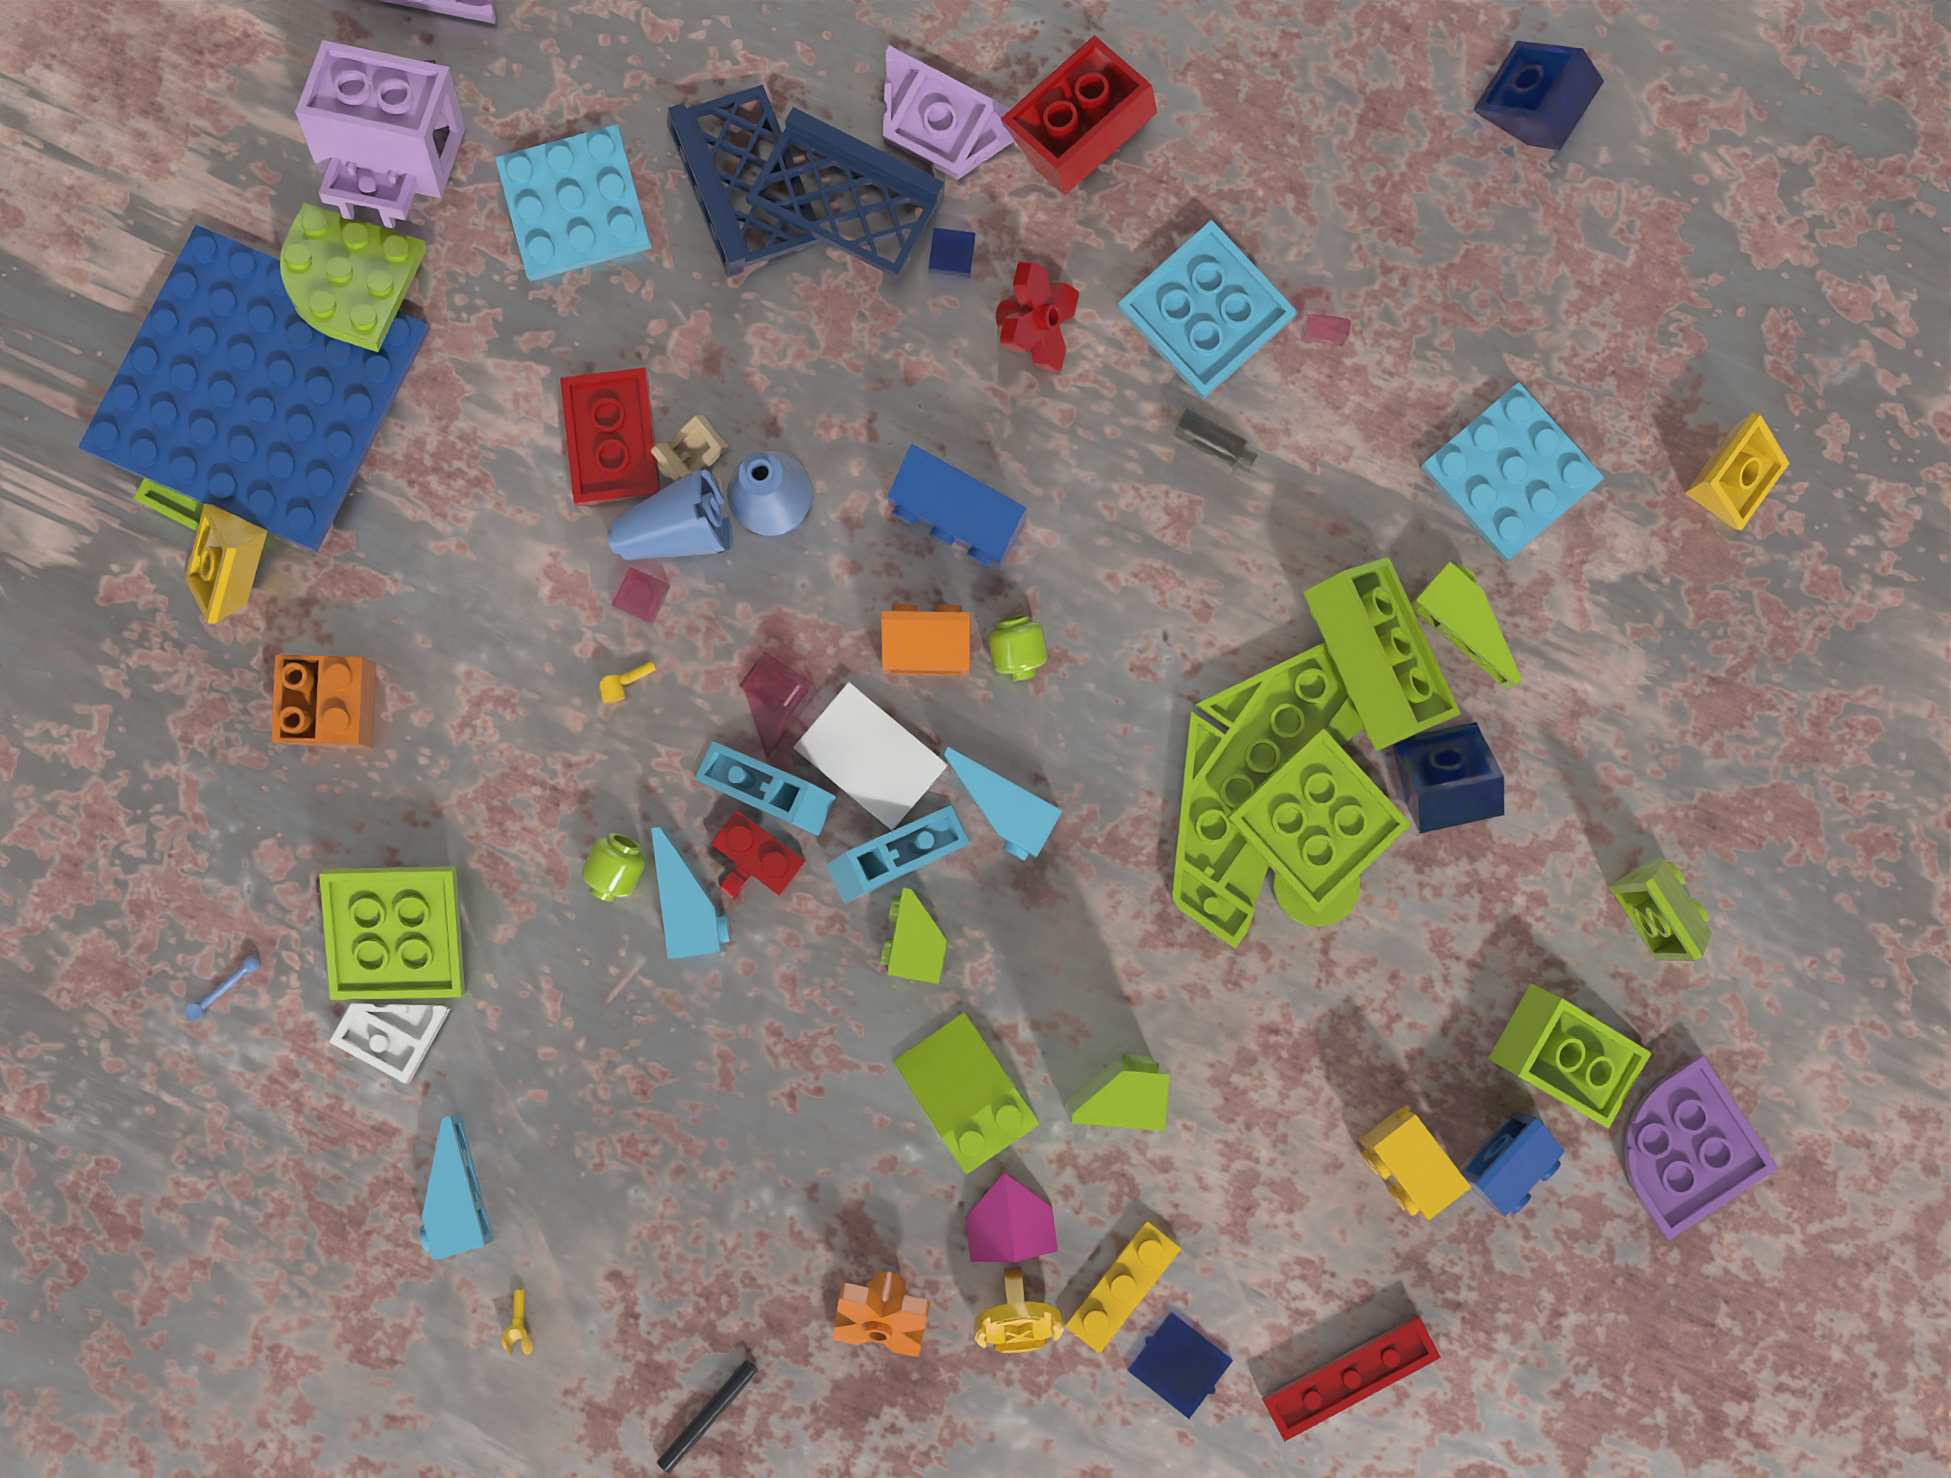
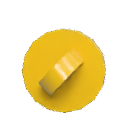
[973,1267,1064,1353]

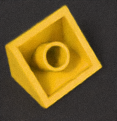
[1685,412,1789,531]
[185,504,267,624]

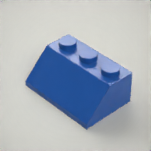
[887,444,1027,568]

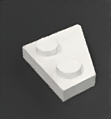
[329,1003,451,1084]

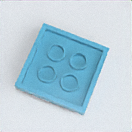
[495,124,652,282]
[1117,220,1298,401]
[1420,382,1605,563]

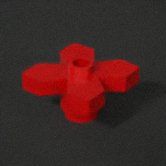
[995,261,1079,371]

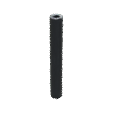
[657,1359,759,1473]

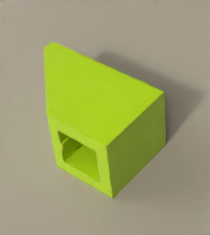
[881,888,947,984]

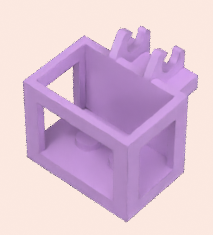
[295,40,465,228]

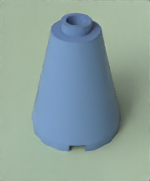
[727,451,813,536]
[607,469,733,560]

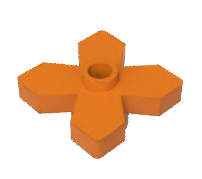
[832,1271,930,1357]

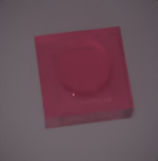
[611,567,671,625]

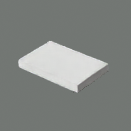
[793,682,948,831]

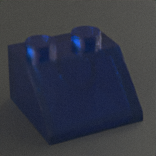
[1473,40,1604,151]
[1393,722,1504,834]

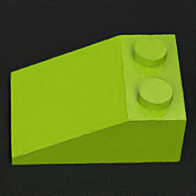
[1608,858,1712,961]
[1488,983,1651,1129]
[893,1011,1040,1175]

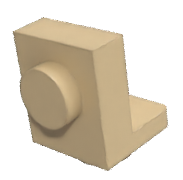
[651,415,729,481]

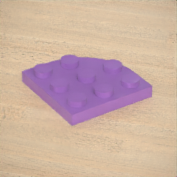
[1624,1055,1778,1241]

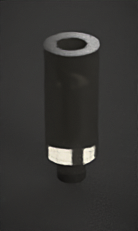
[1173,408,1258,469]

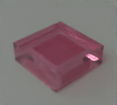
[1301,314,1351,346]

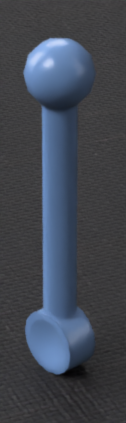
[185,955,261,1020]

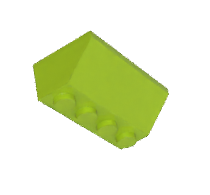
[1303,557,1461,751]
[1065,1054,1170,1131]

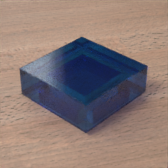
[928,227,976,278]

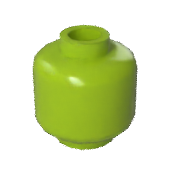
[988,614,1048,681]
[581,833,646,901]

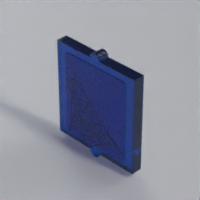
[1127,1311,1233,1419]

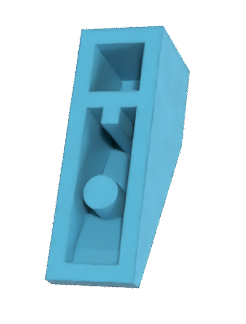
[694,741,836,836]
[944,747,1062,861]
[826,805,970,904]
[651,827,731,959]
[419,1113,494,1261]

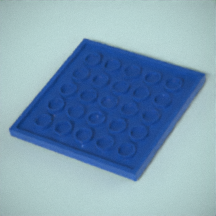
[78,224,430,553]

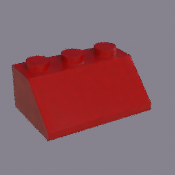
[1000,35,1157,196]

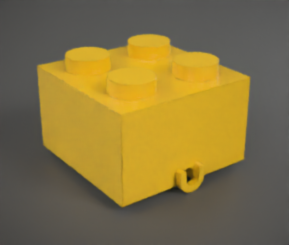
[1359,1105,1472,1221]

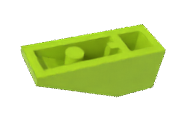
[1411,561,1522,690]

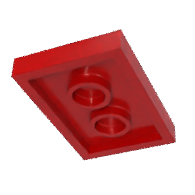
[560,367,661,507]

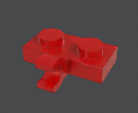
[710,809,806,900]

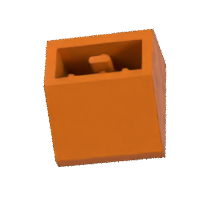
[881,604,971,676]
[271,655,376,748]

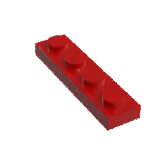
[1261,1315,1441,1442]

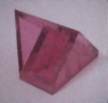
[739,652,818,759]

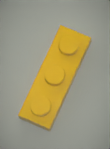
[1064,1219,1181,1354]

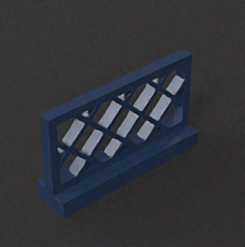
[667,85,823,278]
[746,107,945,279]

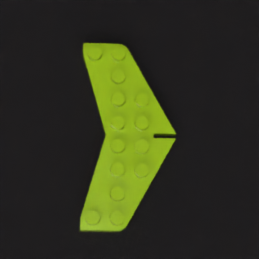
[1171,642,1363,949]

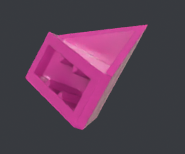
[965,1173,1058,1262]

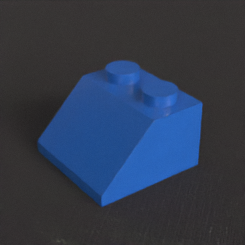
[1460,1111,1565,1217]

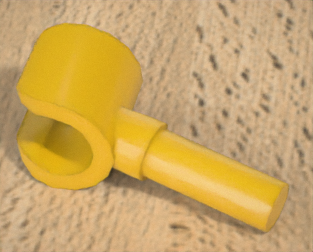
[599,661,656,704]
[501,1290,534,1356]

